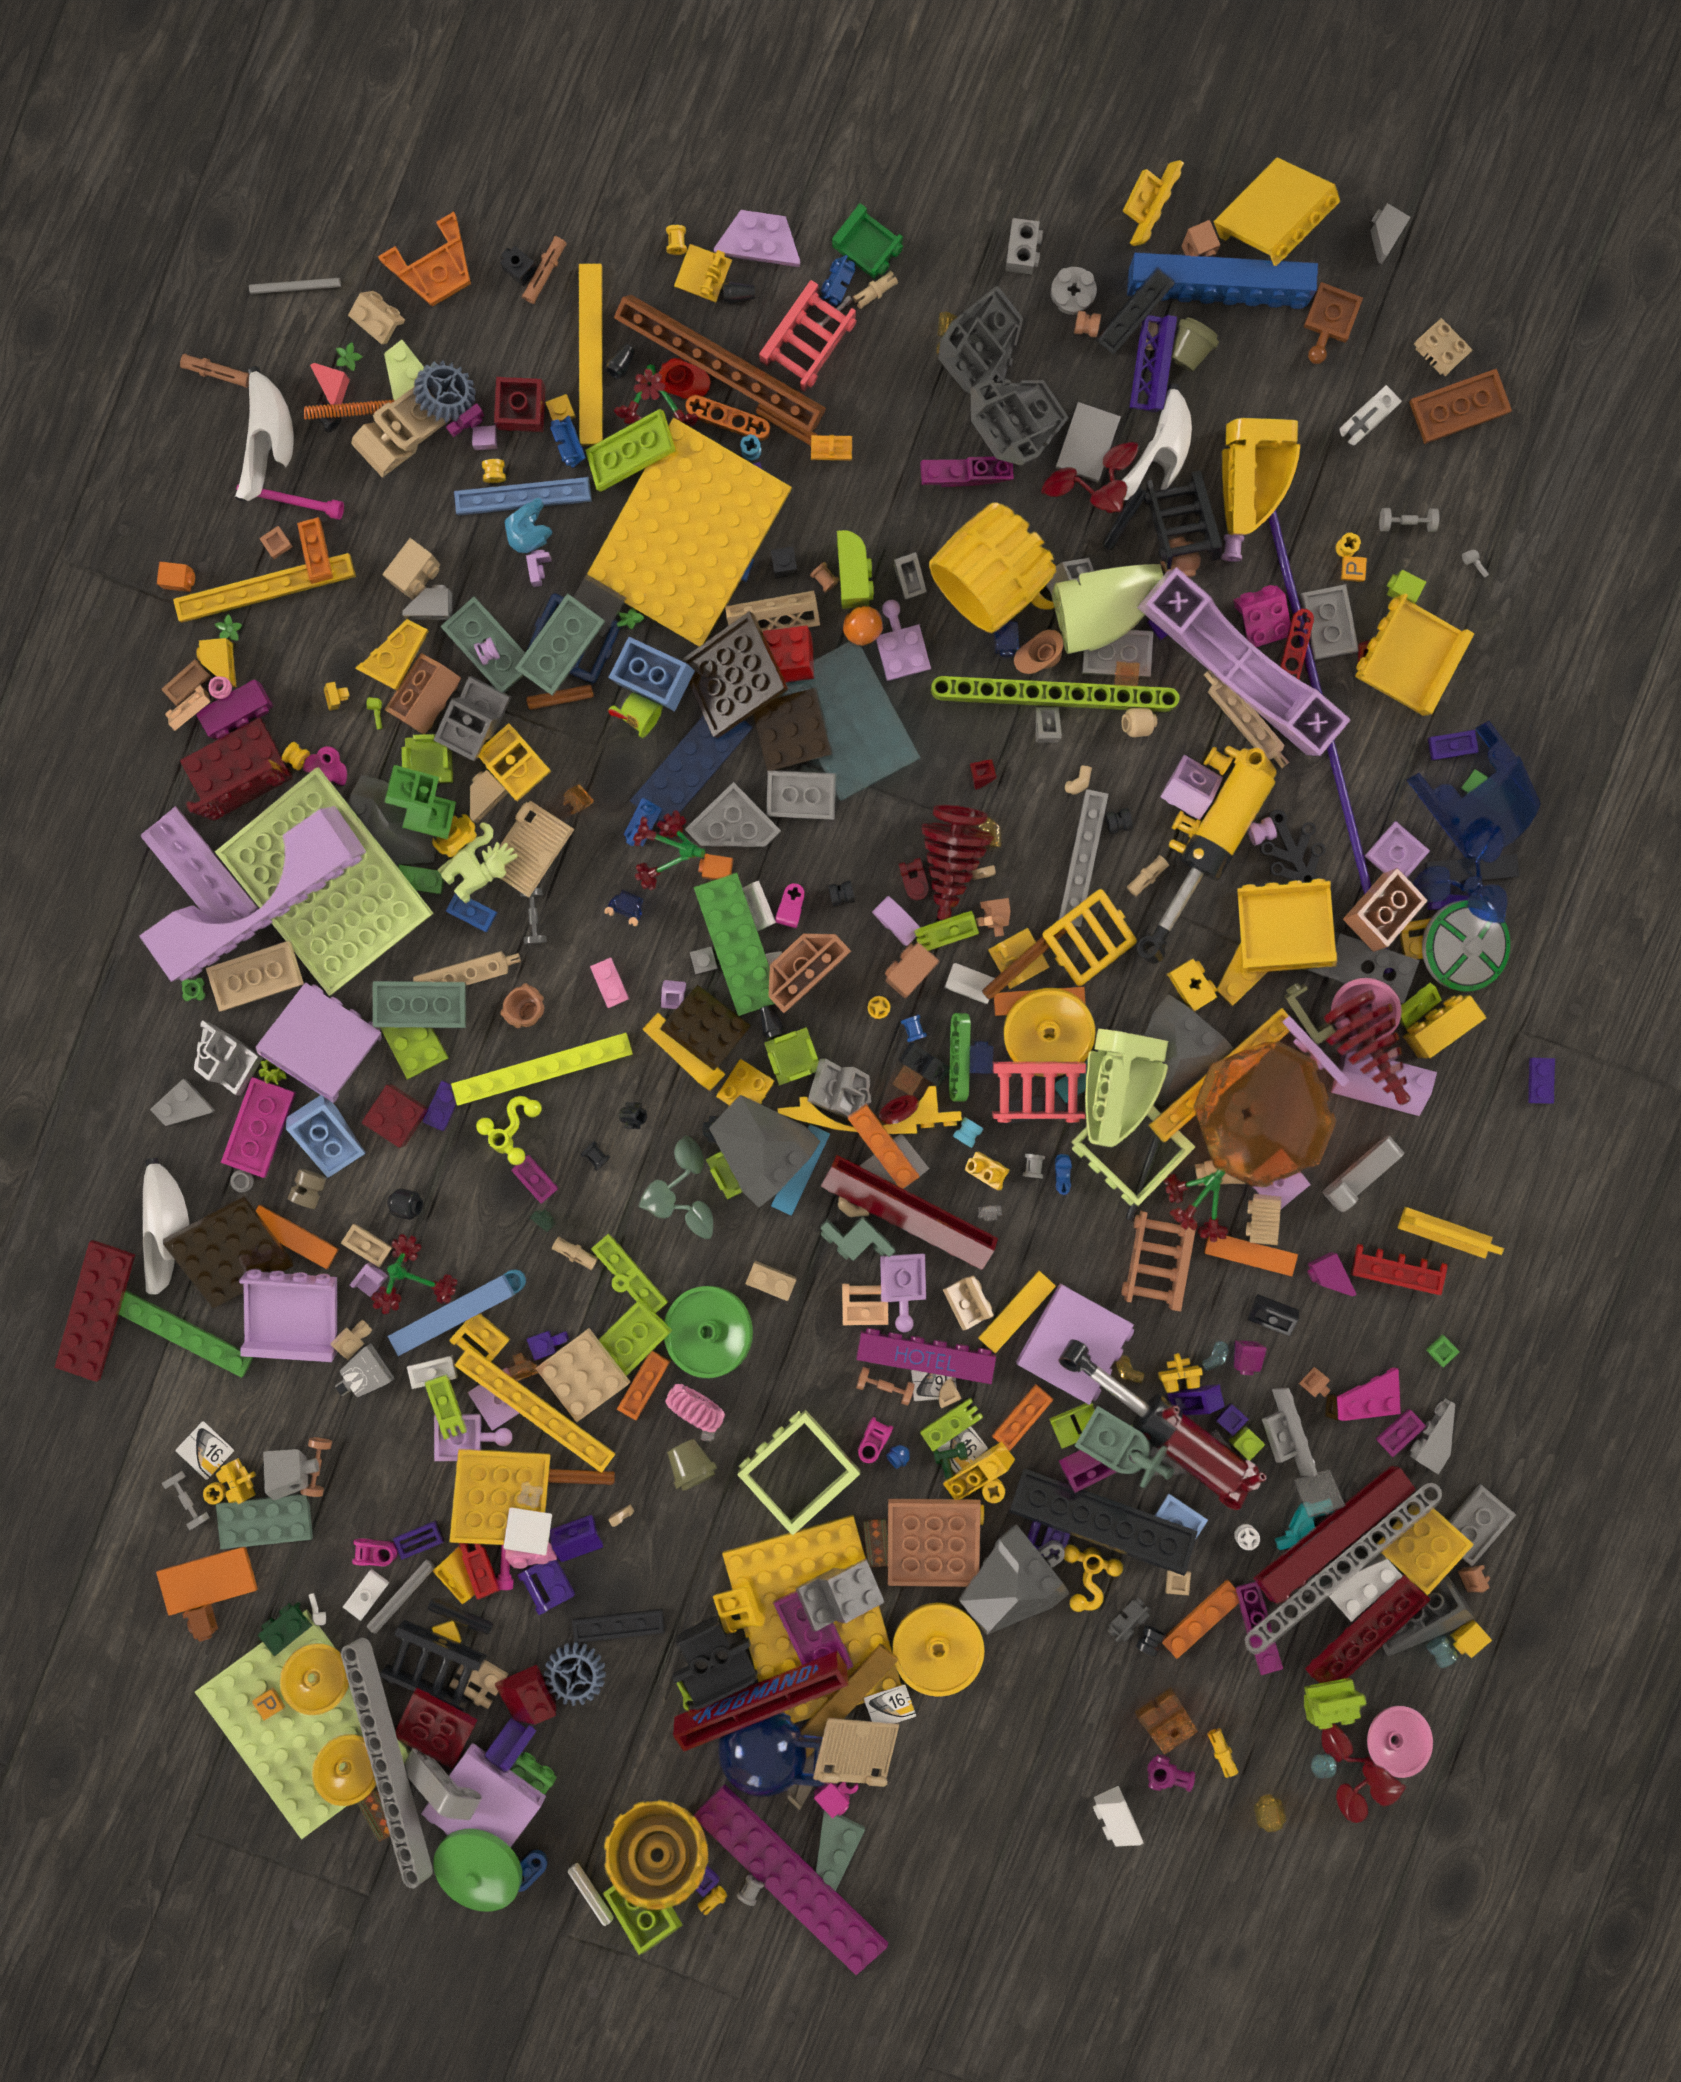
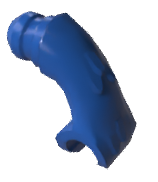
[1055,1154,1072,1195]

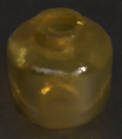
[1254,1794,1287,1832]

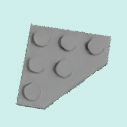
[685,782,781,847]

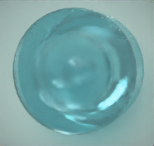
[1311,1754,1336,1779]

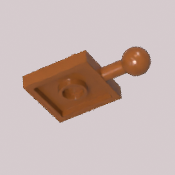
[1303,282,1363,364]

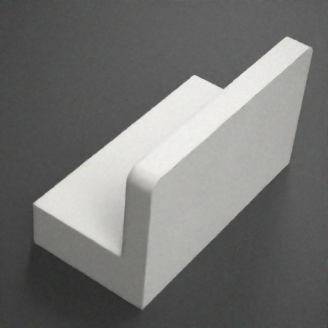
[944,963,995,1004]

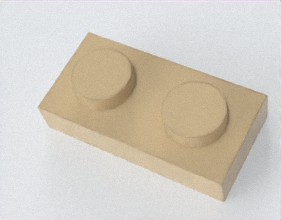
[341,1224,393,1267]

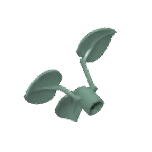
[639,1135,713,1239]

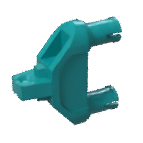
[1275,1499,1345,1565]

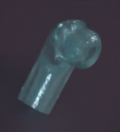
[1201,1341,1228,1372]

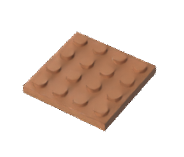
[888,1499,980,1587]

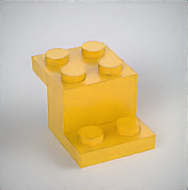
[478,723,551,801]

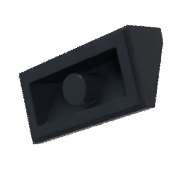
[1247,1294,1299,1336]

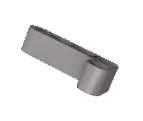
[1322,1135,1404,1212]
[404,1748,482,1820]

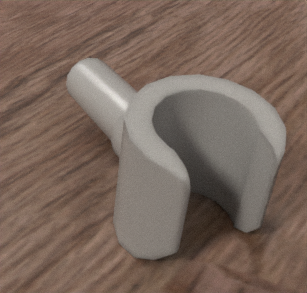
[1462,550,1489,578]

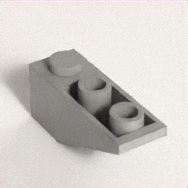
[1410,1398,1455,1474]

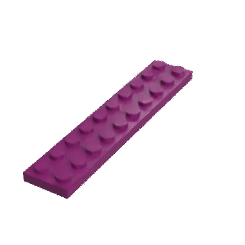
[693,1784,888,1975]

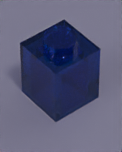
[994,622,1019,657]
[969,1041,993,1074]

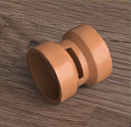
[1074,310,1101,337]

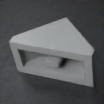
[894,552,927,599]
[1036,707,1062,743]

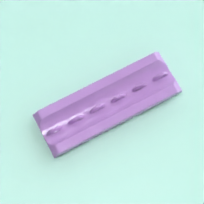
[141,806,260,918]

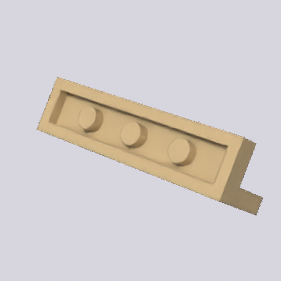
[725,591,820,632]

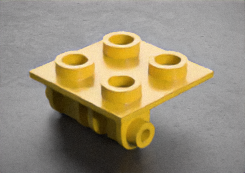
[674,244,732,302]
[988,928,1049,989]
[716,1059,774,1106]

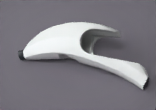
[235,366,293,502]
[1122,384,1192,500]
[143,1158,189,1295]

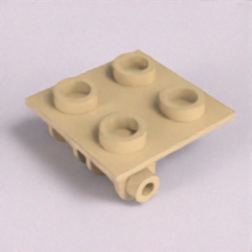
[1414,318,1472,376]

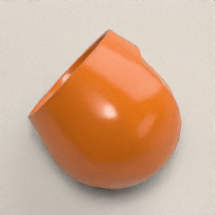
[843,606,883,646]

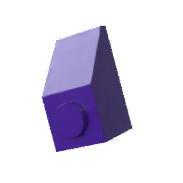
[1168,1384,1225,1415]

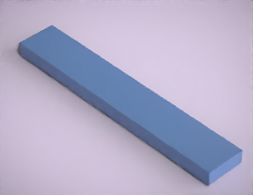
[454,477,592,515]
[388,1275,515,1356]

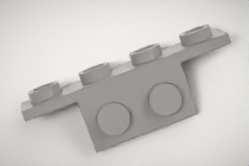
[1262,1388,1318,1476]

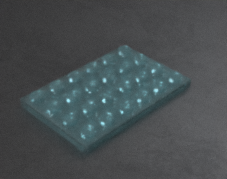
[783,641,920,802]

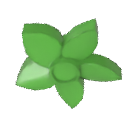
[336,342,362,371]
[617,608,644,629]
[215,614,242,641]

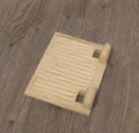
[499,801,574,897]
[813,1718,899,1787]

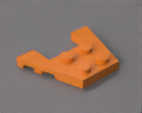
[378,212,471,307]

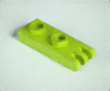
[914,911,979,951]
[424,1374,467,1440]
[920,1398,983,1451]

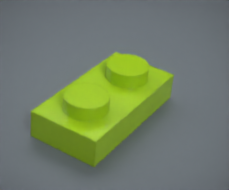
[1400,983,1442,1029]

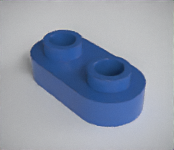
[518,1850,548,1892]

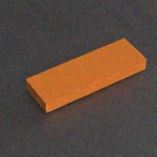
[297,517,333,584]
[617,1350,671,1420]
[992,1384,1054,1451]

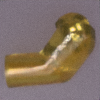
[1116,1355,1144,1384]

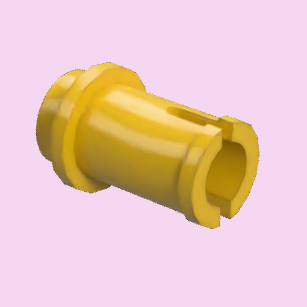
[697,1886,727,1915]

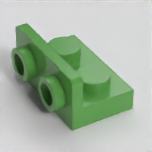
[510,1752,556,1795]

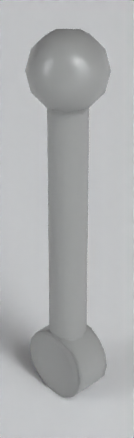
[817,296,853,328]

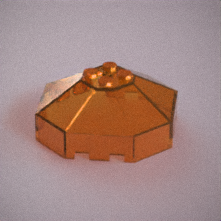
[1193,1041,1336,1188]

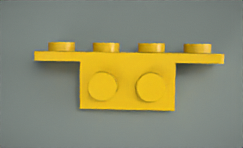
[1123,160,1184,246]

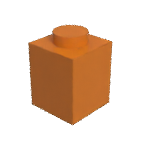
[157,562,195,592]
[699,854,733,880]

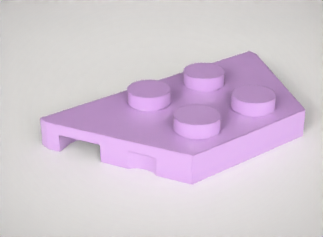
[714,210,800,267]
[1283,1016,1350,1087]

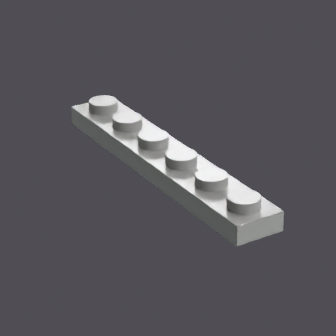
[1058,789,1108,927]

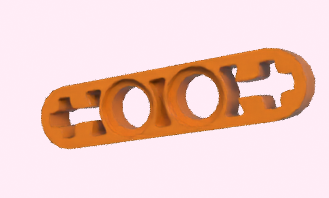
[686,395,770,441]

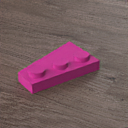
[1337,1368,1401,1421]

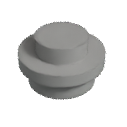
[230,1170,254,1192]

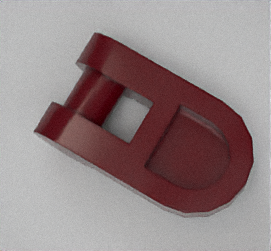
[898,858,929,901]

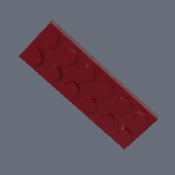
[54,1240,136,1382]
[1305,1575,1431,1683]

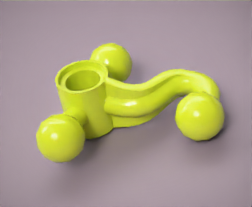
[476,1096,542,1165]

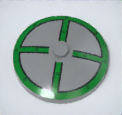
[1422,900,1510,991]

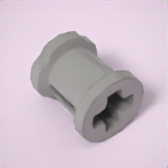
[1023,1154,1045,1179]
[737,1874,765,1906]

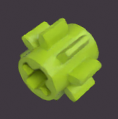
[259,1060,287,1085]

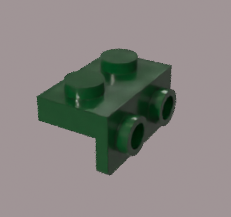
[258,1602,312,1657]

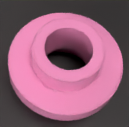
[209,677,232,699]

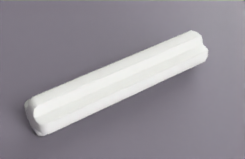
[568,1863,613,1926]

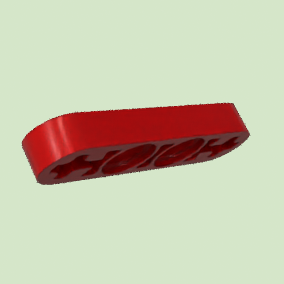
[1280,609,1314,680]

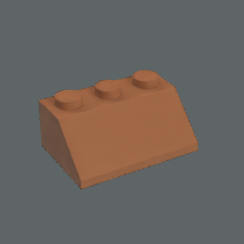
[384,653,461,735]

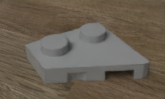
[150,1079,215,1126]

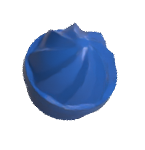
[886,1445,910,1469]

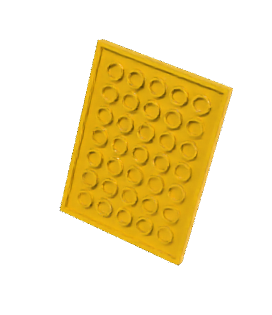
[585,417,792,647]
[722,1515,901,1729]

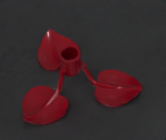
[1041,442,1139,513]
[1321,1723,1406,1823]

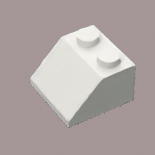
[1093,1786,1143,1846]

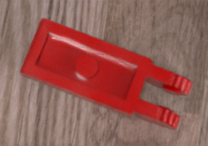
[459,1543,500,1600]

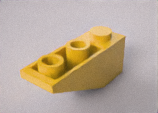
[943,1442,1015,1500]

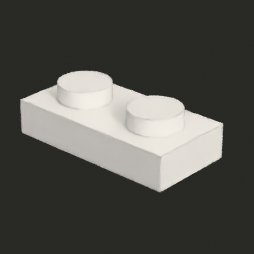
[407,1355,458,1389]

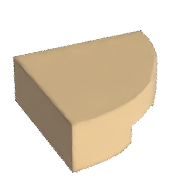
[971,865,996,880]
[939,1378,961,1408]
[609,1504,634,1527]

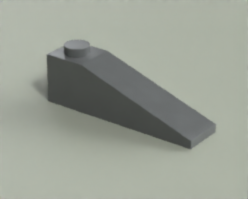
[1382,1575,1475,1656]

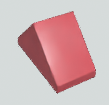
[310,363,350,412]

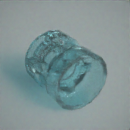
[1426,1635,1459,1668]

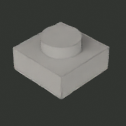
[690,946,718,974]

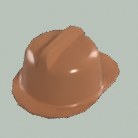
[1014,630,1064,674]

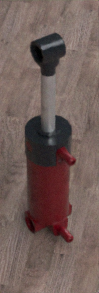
[1058,1339,1266,1510]

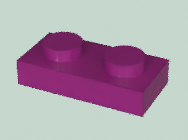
[511,1155,559,1204]
[1376,1408,1426,1457]

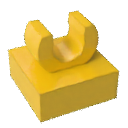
[323,682,349,711]

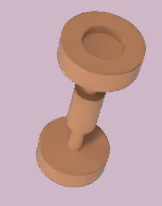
[856,1366,915,1406]
[300,1437,332,1497]

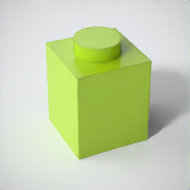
[1386,570,1426,604]
[1228,1425,1265,1461]

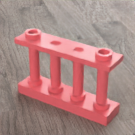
[759,280,857,392]
[992,1062,1086,1123]

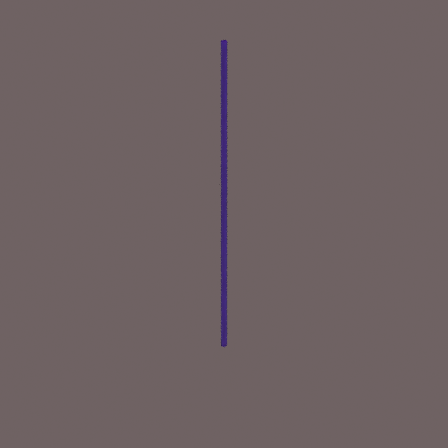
[1268,510,1393,974]

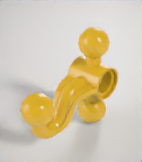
[1063,1545,1123,1612]

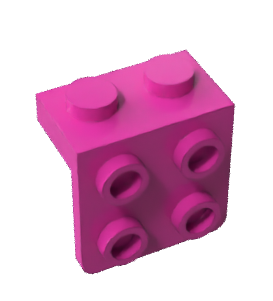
[1233,585,1290,647]

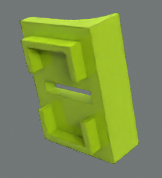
[1049,1402,1095,1449]

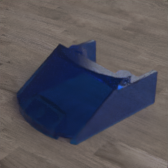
[1407,720,1541,859]

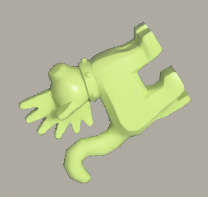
[438,823,518,903]

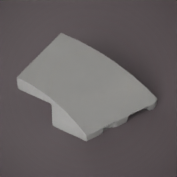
[194,1020,263,1096]
[808,1059,871,1119]

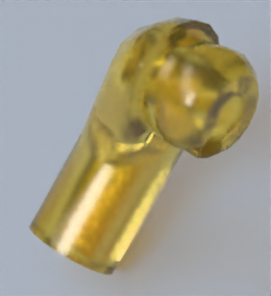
[978,817,1001,847]

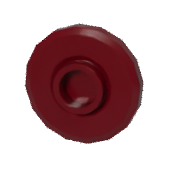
[879,1095,919,1125]

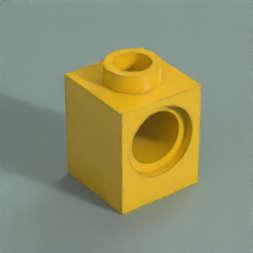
[1450,1619,1492,1658]

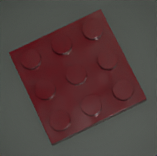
[395,1688,477,1769]

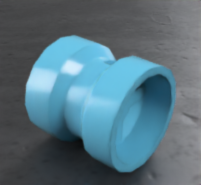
[953,1117,983,1148]

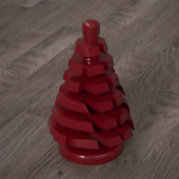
[922,805,993,920]
[1324,990,1411,1105]

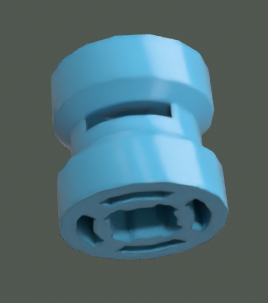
[504,1269,526,1293]

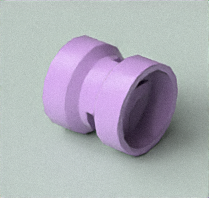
[1247,817,1277,846]

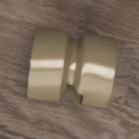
[287,1168,327,1209]

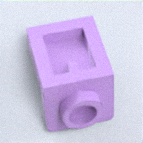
[526,550,551,587]

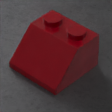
[495,1665,556,1725]

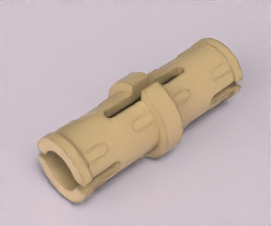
[853,271,898,309]
[1126,855,1169,897]
[552,1236,598,1270]

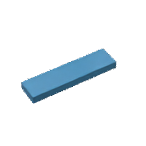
[771,1124,830,1216]

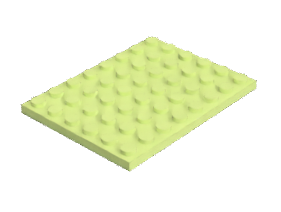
[215,768,434,996]
[195,1610,410,1839]

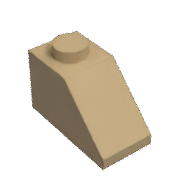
[470,770,509,823]

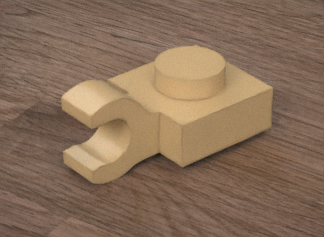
[330,1319,372,1360]

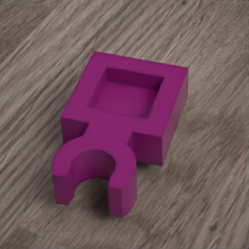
[446,403,485,437]

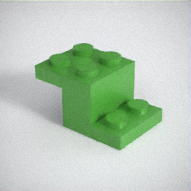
[385,765,456,839]

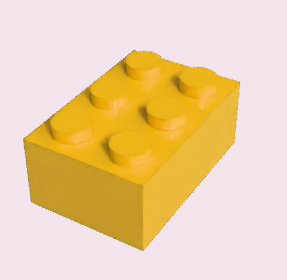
[1403,995,1486,1058]

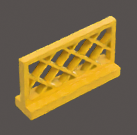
[1398,1207,1504,1259]

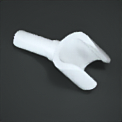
[309,1593,326,1625]

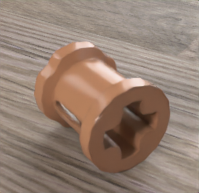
[810,562,840,593]

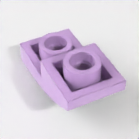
[872,896,920,946]

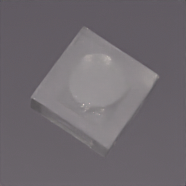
[977,1204,1002,1221]

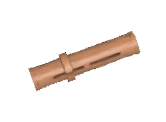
[522,236,567,304]
[180,354,249,388]

